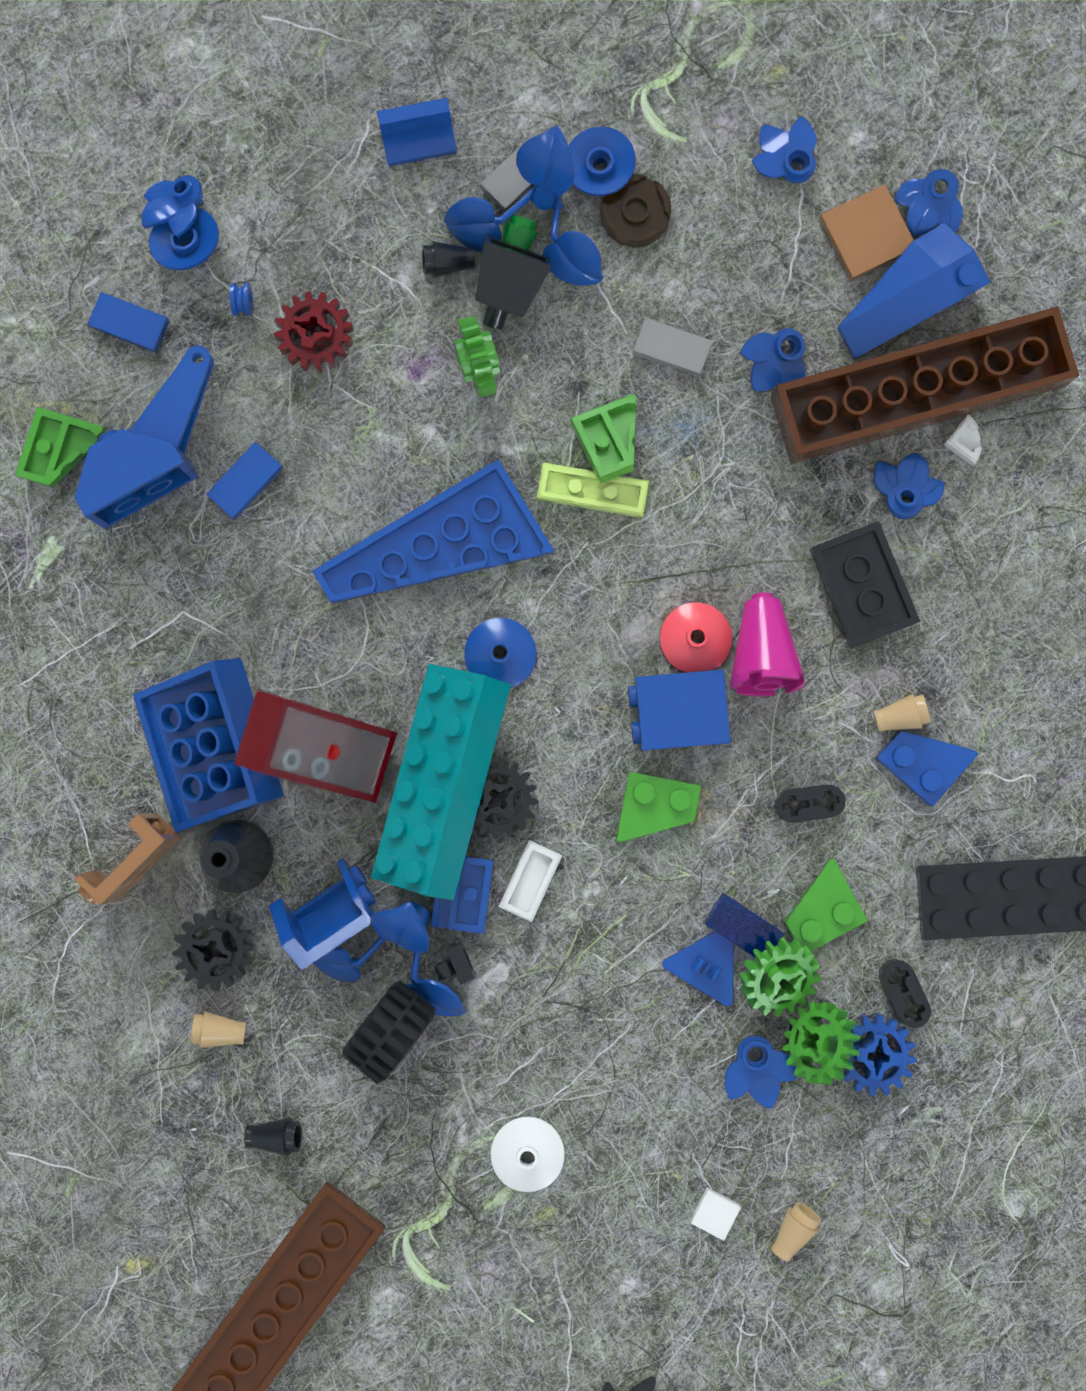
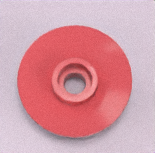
[660,602,732,673]

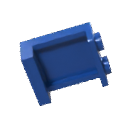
[628,669,731,751]
[269,858,376,970]

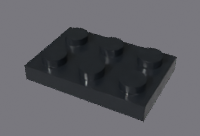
[809,521,920,649]

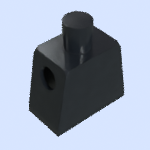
[475,235,551,330]

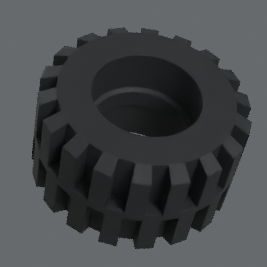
[342,980,436,1084]

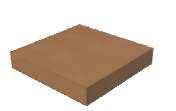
[819,184,914,281]

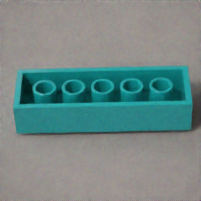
[371,663,511,900]

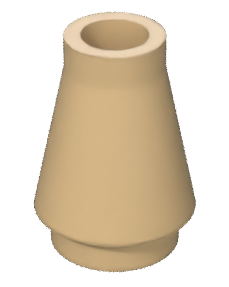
[873,693,931,732]
[190,1011,246,1048]
[771,1202,821,1262]

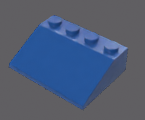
[133,658,285,833]

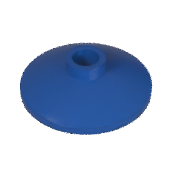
[568,126,636,196]
[149,208,219,271]
[464,618,536,689]

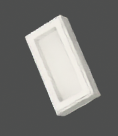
[499,840,562,922]

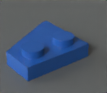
[875,731,978,807]

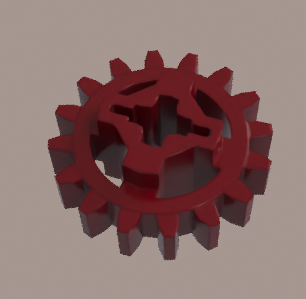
[274,291,354,372]

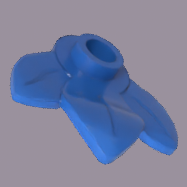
[752,116,817,183]
[894,169,963,237]
[141,175,203,238]
[740,328,806,392]
[874,453,944,519]
[725,1035,798,1109]

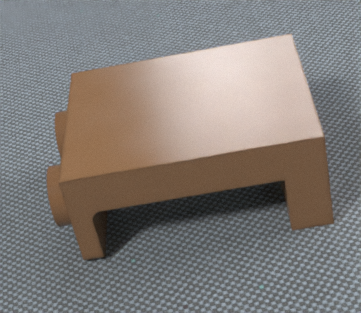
[74,813,181,905]

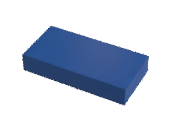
[87,292,170,353]
[206,442,283,520]

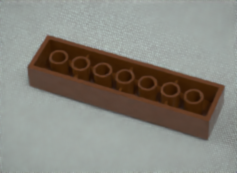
[771,306,1079,464]

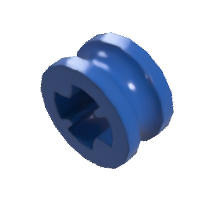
[229,283,253,316]

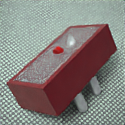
[234,690,397,803]

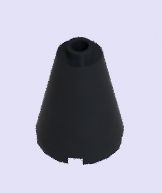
[200,820,273,893]

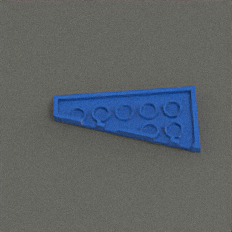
[312,459,555,604]

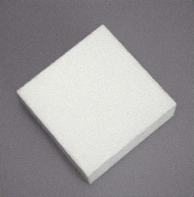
[690,1187,741,1241]

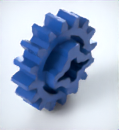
[843,1013,917,1096]

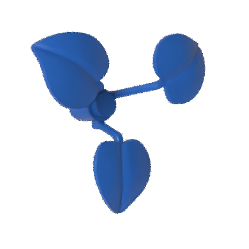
[444,125,604,286]
[313,902,467,1017]

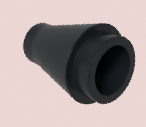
[422,241,475,278]
[244,1117,302,1156]

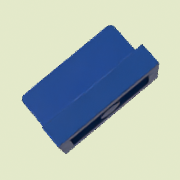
[377,98,457,166]

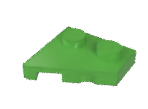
[571,394,637,484]
[15,407,107,488]
[616,772,701,842]
[784,858,868,951]

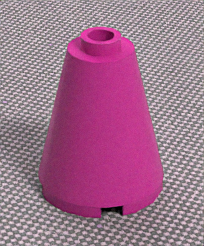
[730,592,805,697]

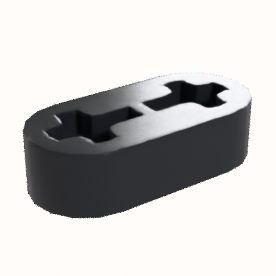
[774,785,846,822]
[879,959,931,1028]

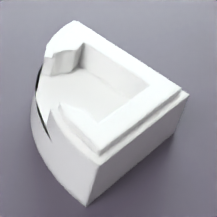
[943,414,982,466]

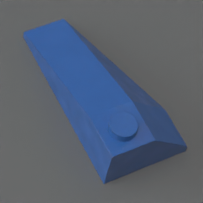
[837,223,990,359]

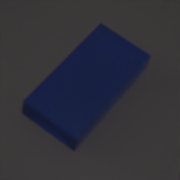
[703,892,785,958]

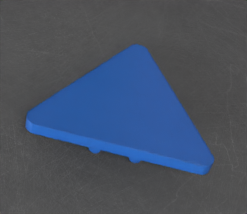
[662,925,734,1006]

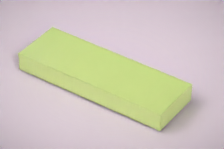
[537,462,649,518]

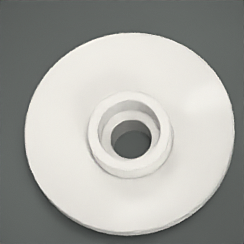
[491,1117,564,1192]

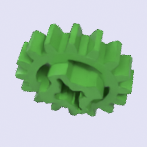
[454,316,500,398]
[739,938,821,1017]
[782,1002,860,1085]

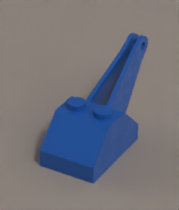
[74,345,214,529]

